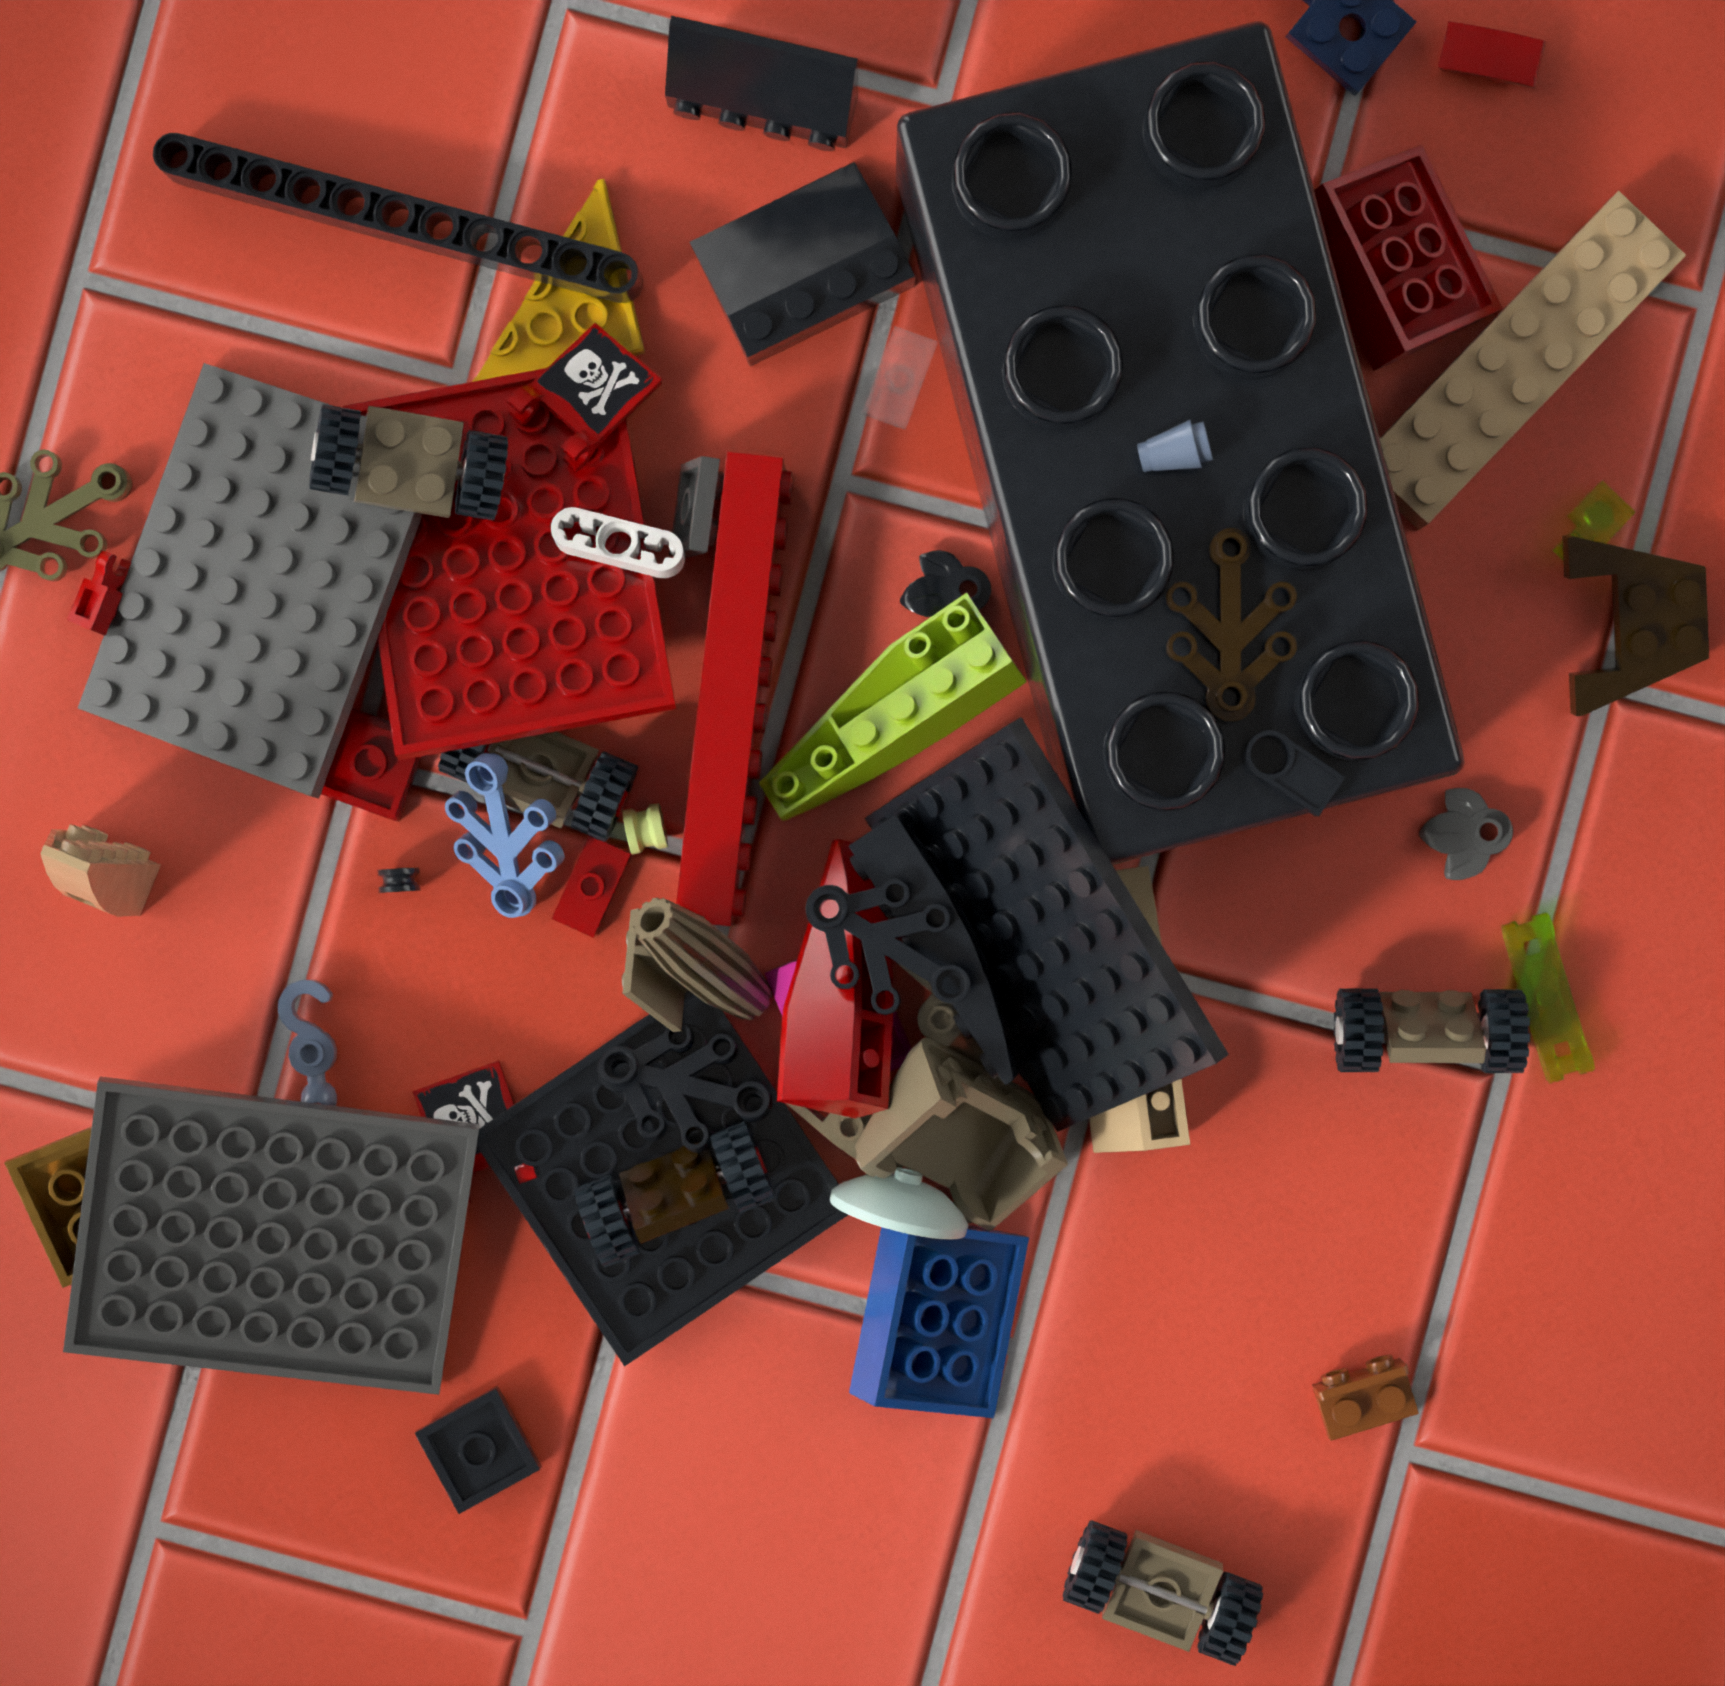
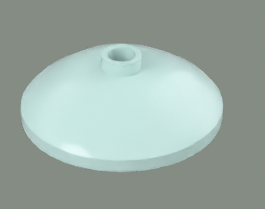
[830,1167,968,1239]

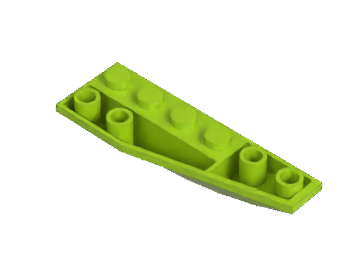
[759,593,1027,821]

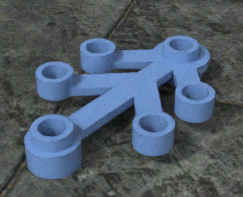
[445,753,565,918]

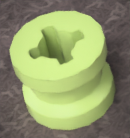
[622,803,668,855]

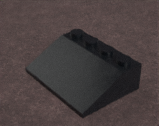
[665,15,859,151]
[690,162,915,367]

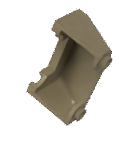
[855,1037,1068,1231]

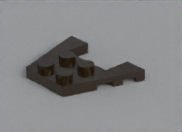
[1562,535,1709,716]

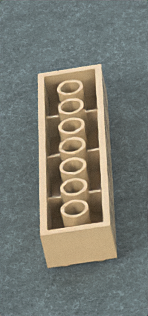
[1380,191,1686,530]

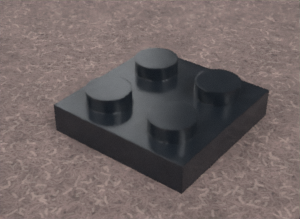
[415,1386,542,1514]

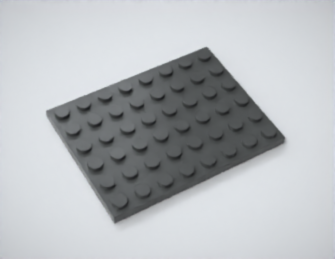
[78,363,423,799]
[63,1076,479,1395]

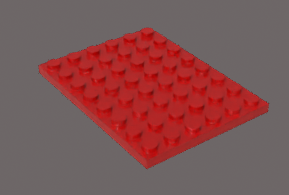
[343,368,677,760]

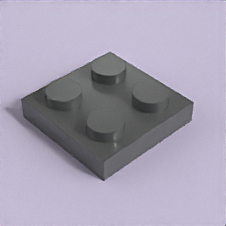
[669,456,724,558]

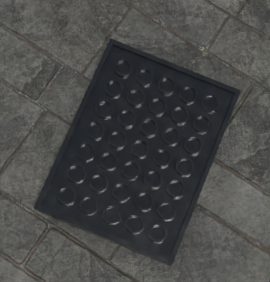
[865,717,1229,1132]

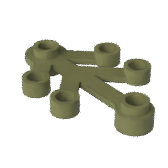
[0,449,132,582]

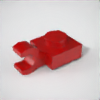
[67,550,132,636]

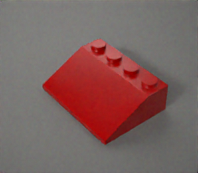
[1314,145,1503,371]

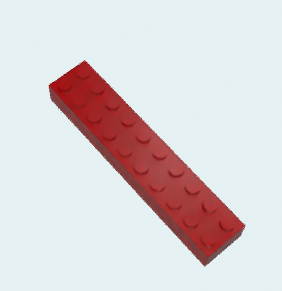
[676,451,793,926]

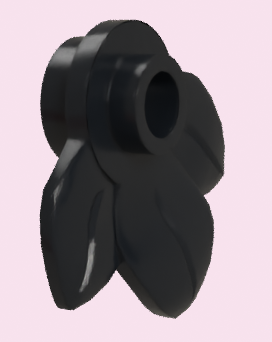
[900,550,991,617]

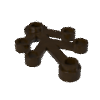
[1166,528,1297,722]

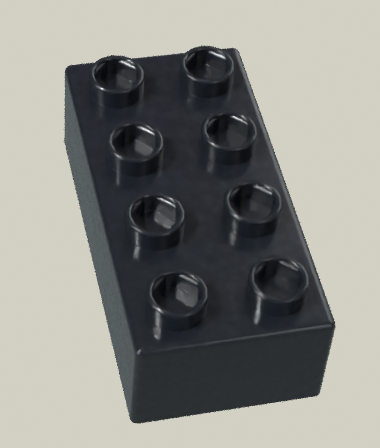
[896,21,1465,865]

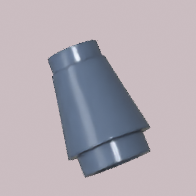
[1137,420,1213,472]

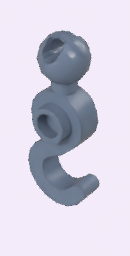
[278,979,337,1106]

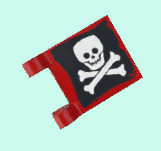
[507,323,662,472]
[412,1060,537,1204]

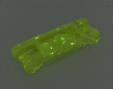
[1501,912,1595,1084]

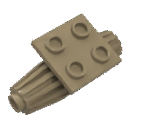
[622,897,772,1032]

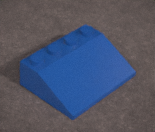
[849,1225,1029,1418]

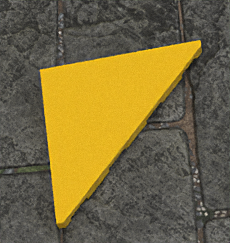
[472,179,645,382]

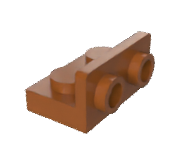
[1312,1355,1419,1441]

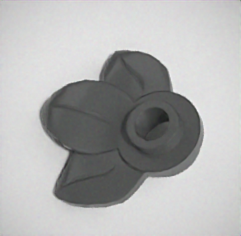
[1419,788,1513,880]

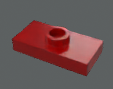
[551,836,632,938]

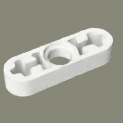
[551,507,685,578]

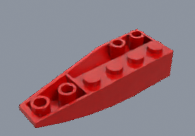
[777,838,893,1119]

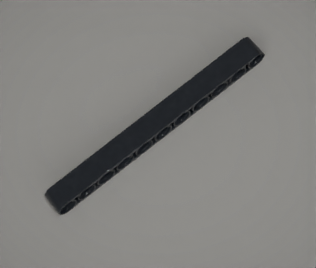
[153,133,643,303]

